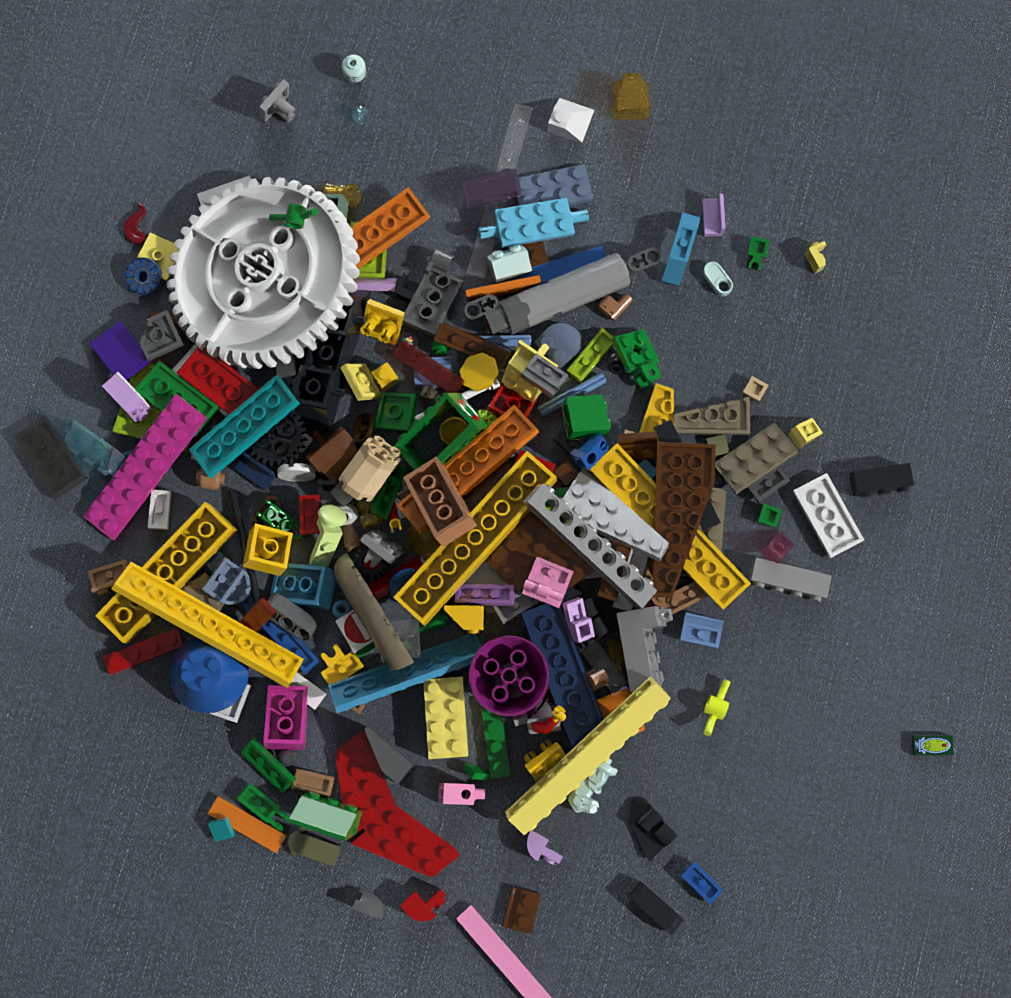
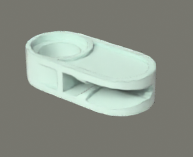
[703,262,733,296]

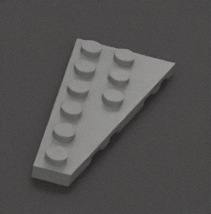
[560,468,669,562]

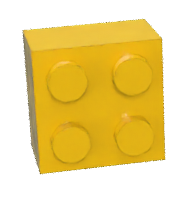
[243,523,293,576]

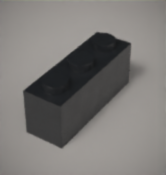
[849,463,914,498]

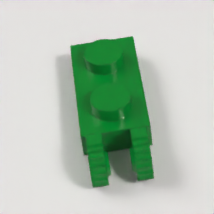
[237,783,290,832]

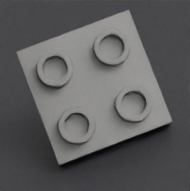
[259,79,295,123]

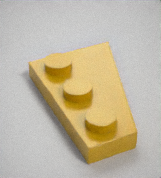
[639,383,674,442]

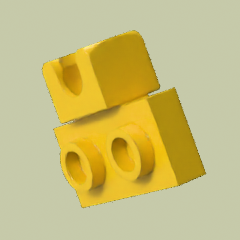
[321,644,364,685]

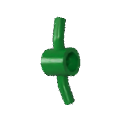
[269,204,318,229]

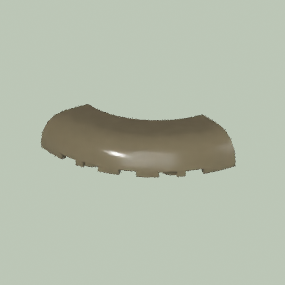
[334,553,414,670]

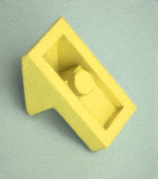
[789,418,823,449]

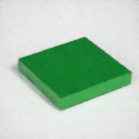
[375,391,418,432]

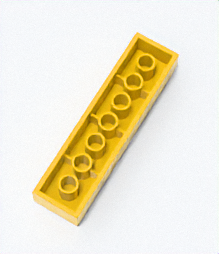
[95,502,237,643]

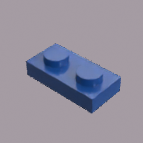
[680,861,723,905]

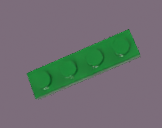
[481,705,510,779]

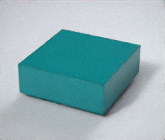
[208,817,235,842]

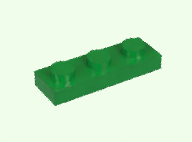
[241,738,296,794]

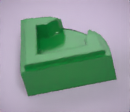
[462,762,490,781]

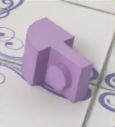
[562,597,595,643]
[526,831,563,865]

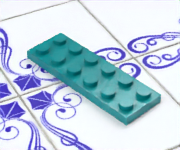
[189,375,300,479]

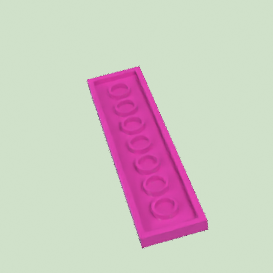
[83,394,207,540]

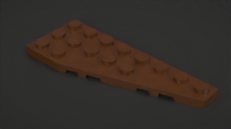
[652,442,716,598]

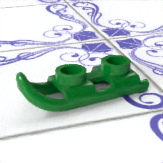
[257,500,303,539]

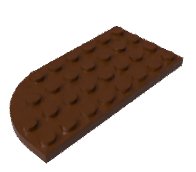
[462,460,594,592]

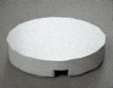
[277,463,316,482]

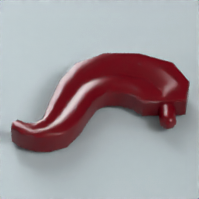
[123,203,149,244]

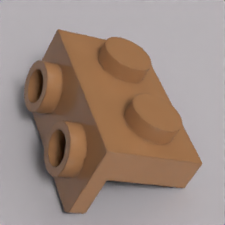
[87,559,128,596]

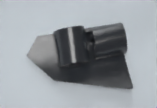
[629,798,677,861]

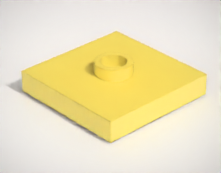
[137,233,179,282]
[341,363,381,401]

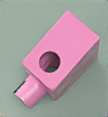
[438,783,485,805]

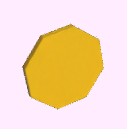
[460,353,499,392]

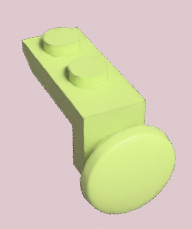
[309,505,347,567]

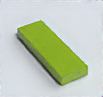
[566,328,614,383]

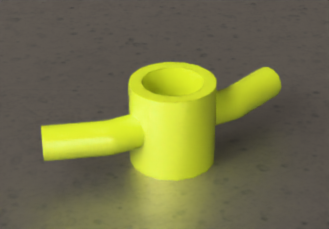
[703,679,731,736]

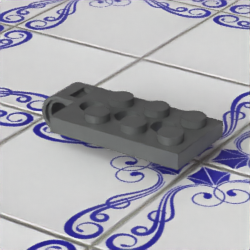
[402,249,463,337]

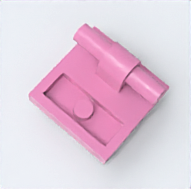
[522,557,574,608]

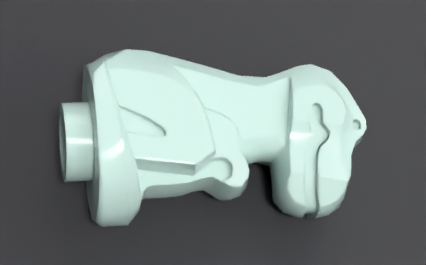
[568,759,618,814]

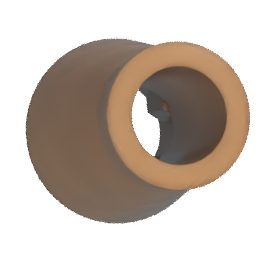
[341,523,362,553]

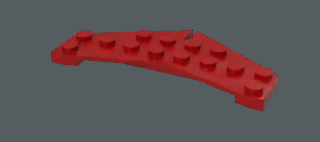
[335,730,460,877]

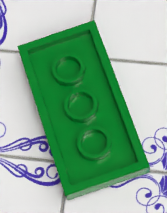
[135,361,219,437]

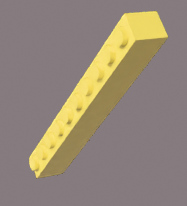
[505,676,671,835]

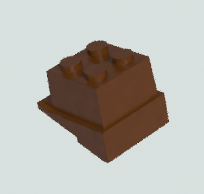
[305,427,358,486]

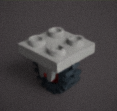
[354,529,406,579]

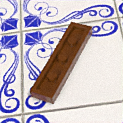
[434,322,511,369]

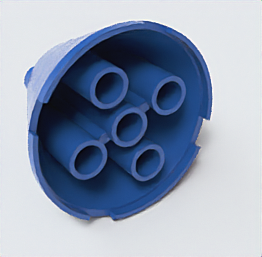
[170,637,249,713]

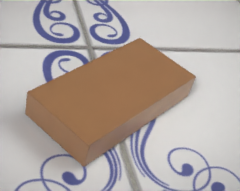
[291,769,335,797]

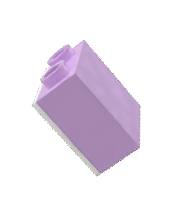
[102,372,152,423]

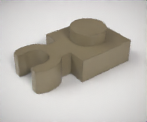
[420,386,440,405]

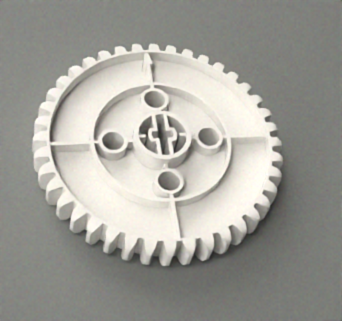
[167,177,360,369]

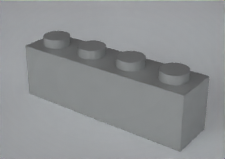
[748,557,832,602]

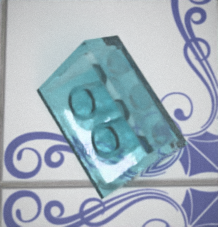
[65,417,127,476]

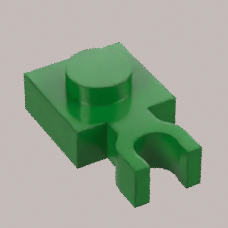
[747,236,770,271]

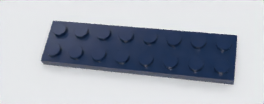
[520,604,604,749]

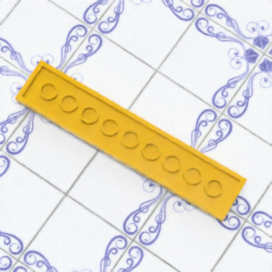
[589,443,751,610]
[112,562,304,688]

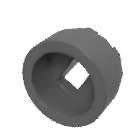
[278,749,295,767]

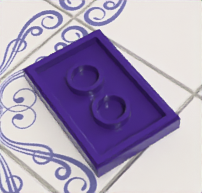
[90,321,152,380]

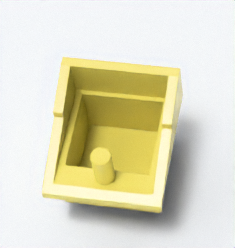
[501,340,558,403]

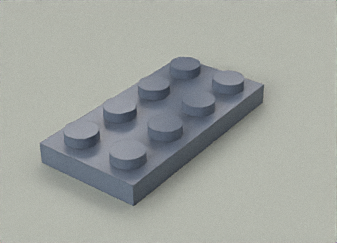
[513,164,593,206]

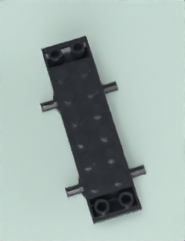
[282,290,371,435]

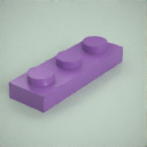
[455,584,515,606]

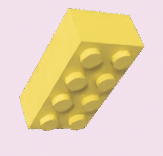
[423,677,468,759]

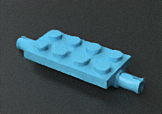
[478,198,589,248]

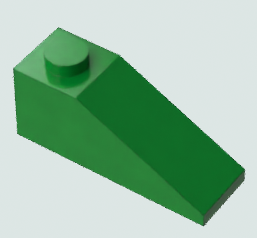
[371,464,407,520]

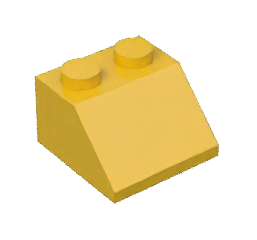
[444,604,484,634]

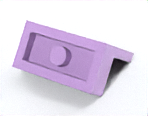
[702,193,726,237]

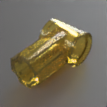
[323,183,362,207]

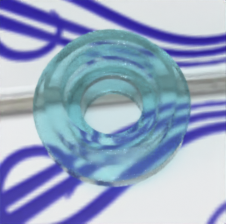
[351,106,369,124]

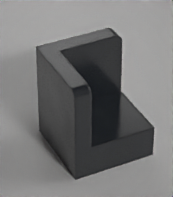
[394,273,420,304]

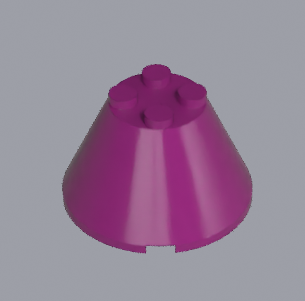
[469,636,549,716]

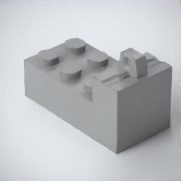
[617,606,673,692]

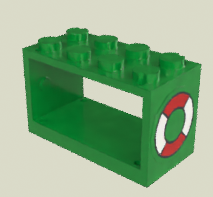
[394,393,489,470]

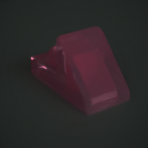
[761,531,794,564]

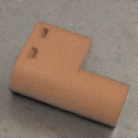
[598,293,633,321]

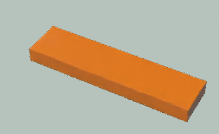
[466,275,541,302]
[208,796,287,853]

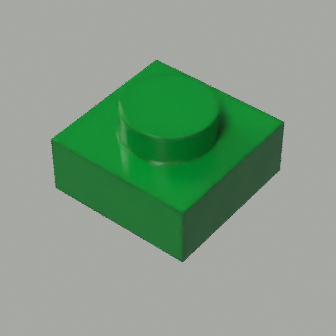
[757,504,782,529]

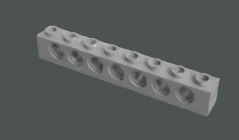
[522,484,657,608]

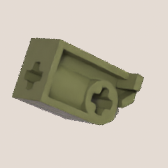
[288,827,342,866]

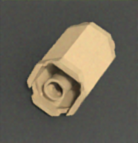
[339,436,401,502]

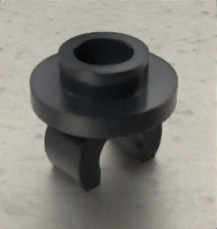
[607,354,625,373]

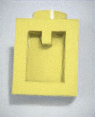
[805,241,826,274]

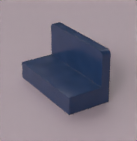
[235,451,277,491]

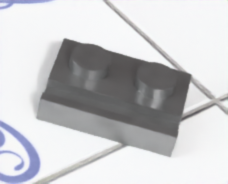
[520,353,568,398]

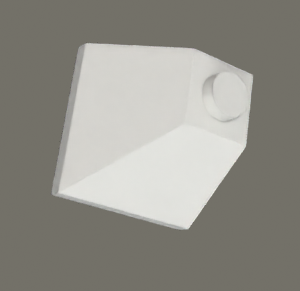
[547,98,594,144]

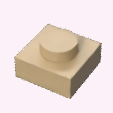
[742,376,769,403]

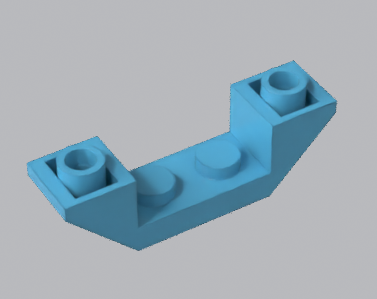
[661,213,700,287]

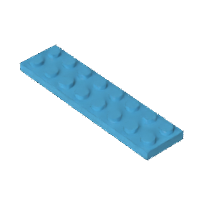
[328,633,482,713]

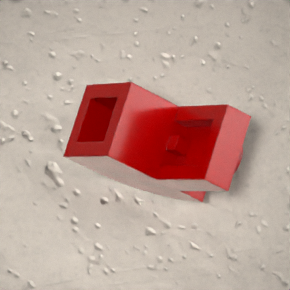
[400,889,446,922]

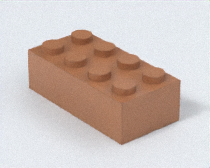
[403,457,477,547]

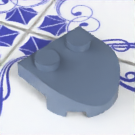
[534,323,581,369]
[202,557,251,605]

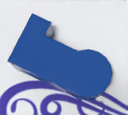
[570,433,609,471]

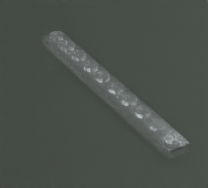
[466,103,533,280]

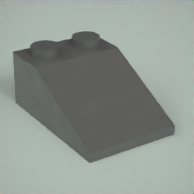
[364,727,414,784]

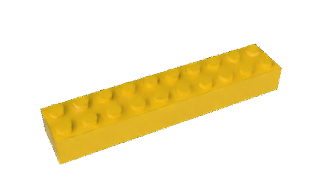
[393,451,557,626]

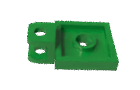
[611,329,661,388]

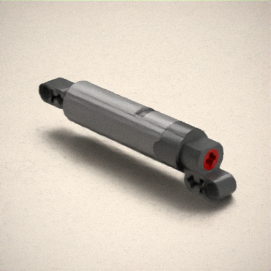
[463,247,662,335]

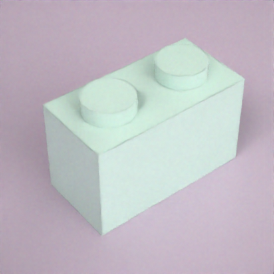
[487,244,532,282]

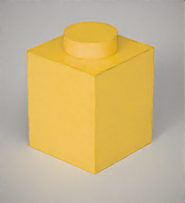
[371,362,399,392]

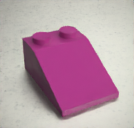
[263,685,308,750]

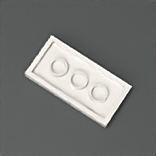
[792,473,864,559]

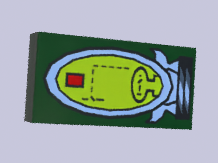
[912,735,954,756]

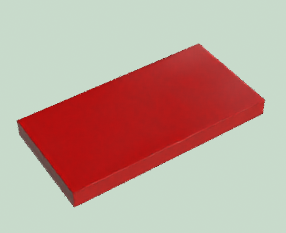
[176,347,259,415]

